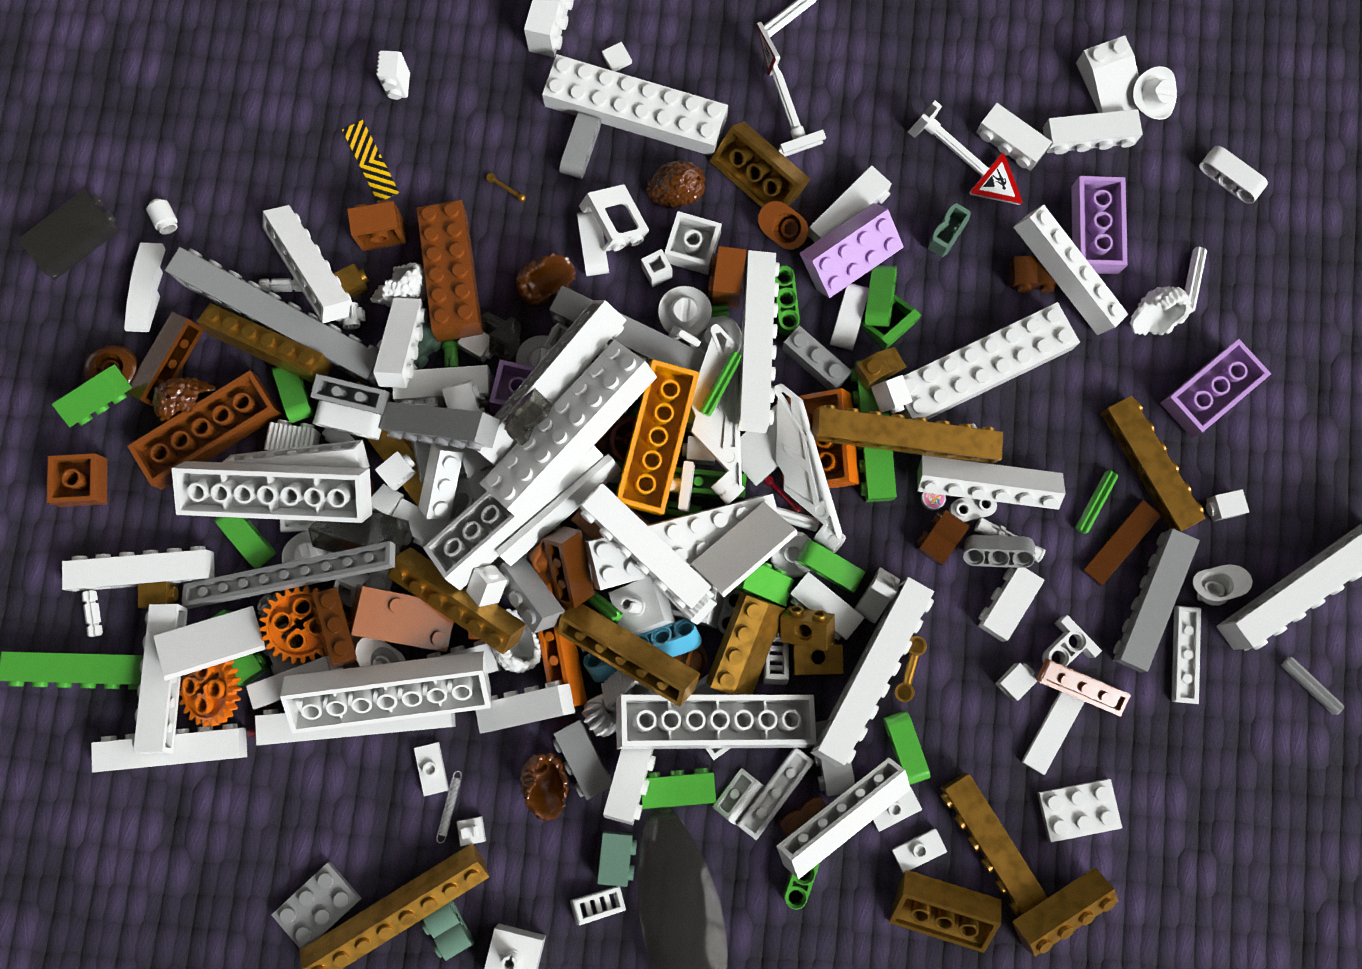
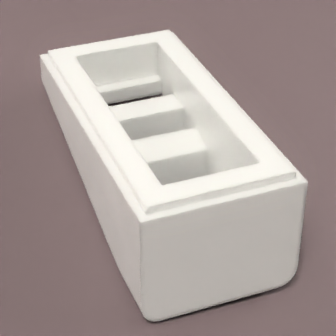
[668,326,701,348]
[763,633,789,685]
[570,886,626,925]

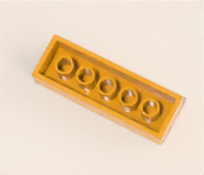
[615,359,700,516]

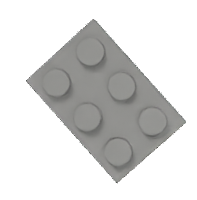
[271,862,362,949]

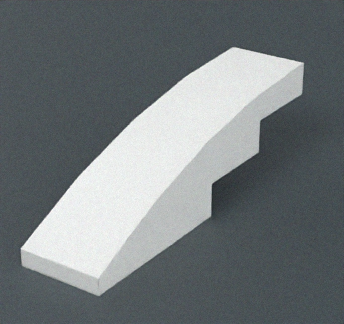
[124,243,166,332]

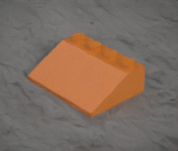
[777,388,860,488]

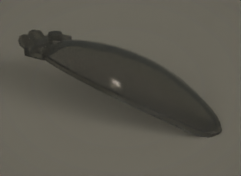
[638,807,727,969]

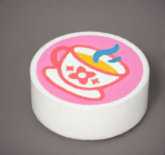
[921,492,946,510]

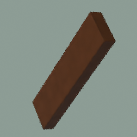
[1082,500,1162,586]

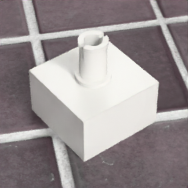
[609,576,676,636]
[484,924,546,969]

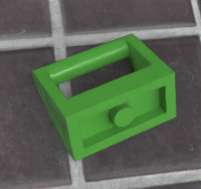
[860,294,921,350]

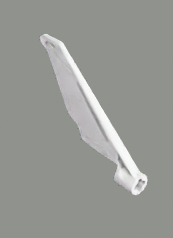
[691,324,745,505]
[774,383,846,553]

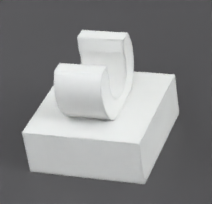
[457,816,486,846]

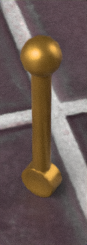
[486,173,526,202]

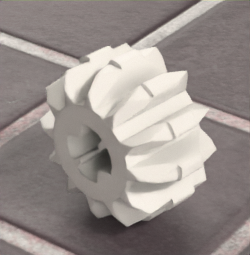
[582,694,616,738]

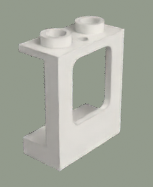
[579,184,649,252]

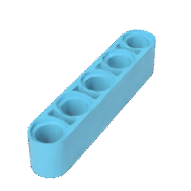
[583,619,702,683]

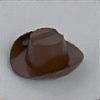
[83,345,137,384]

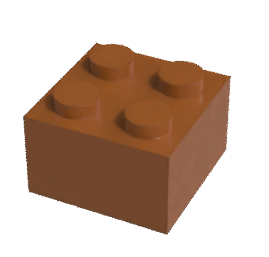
[347,200,407,251]
[708,246,746,308]
[47,453,108,507]

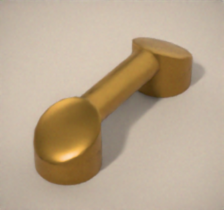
[895,636,927,702]

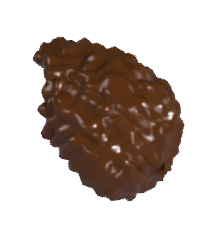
[646,160,706,208]
[515,252,576,306]
[152,377,218,423]
[520,753,569,821]

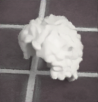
[370,262,427,308]
[1130,286,1193,336]
[492,609,542,674]

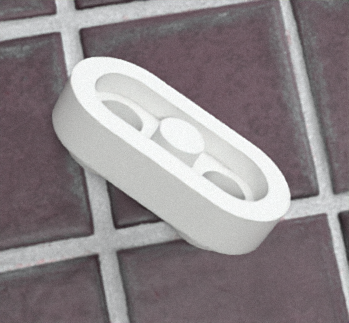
[949,498,997,522]

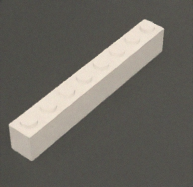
[737,250,780,433]
[255,709,456,745]

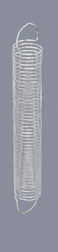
[437,771,461,843]

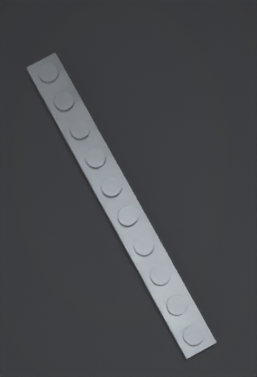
[182,541,395,609]

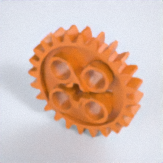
[259,585,325,665]
[179,660,242,727]

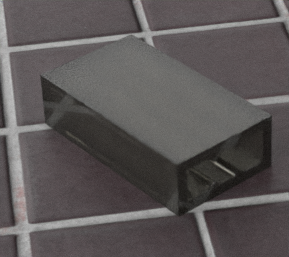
[17,189,120,280]
[308,510,412,556]

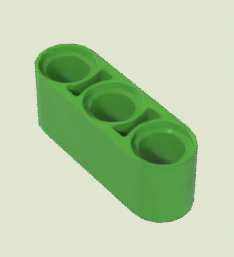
[865,265,897,327]
[774,266,800,336]
[272,366,314,424]
[214,517,276,569]
[796,539,865,594]
[883,710,931,785]
[783,863,820,910]

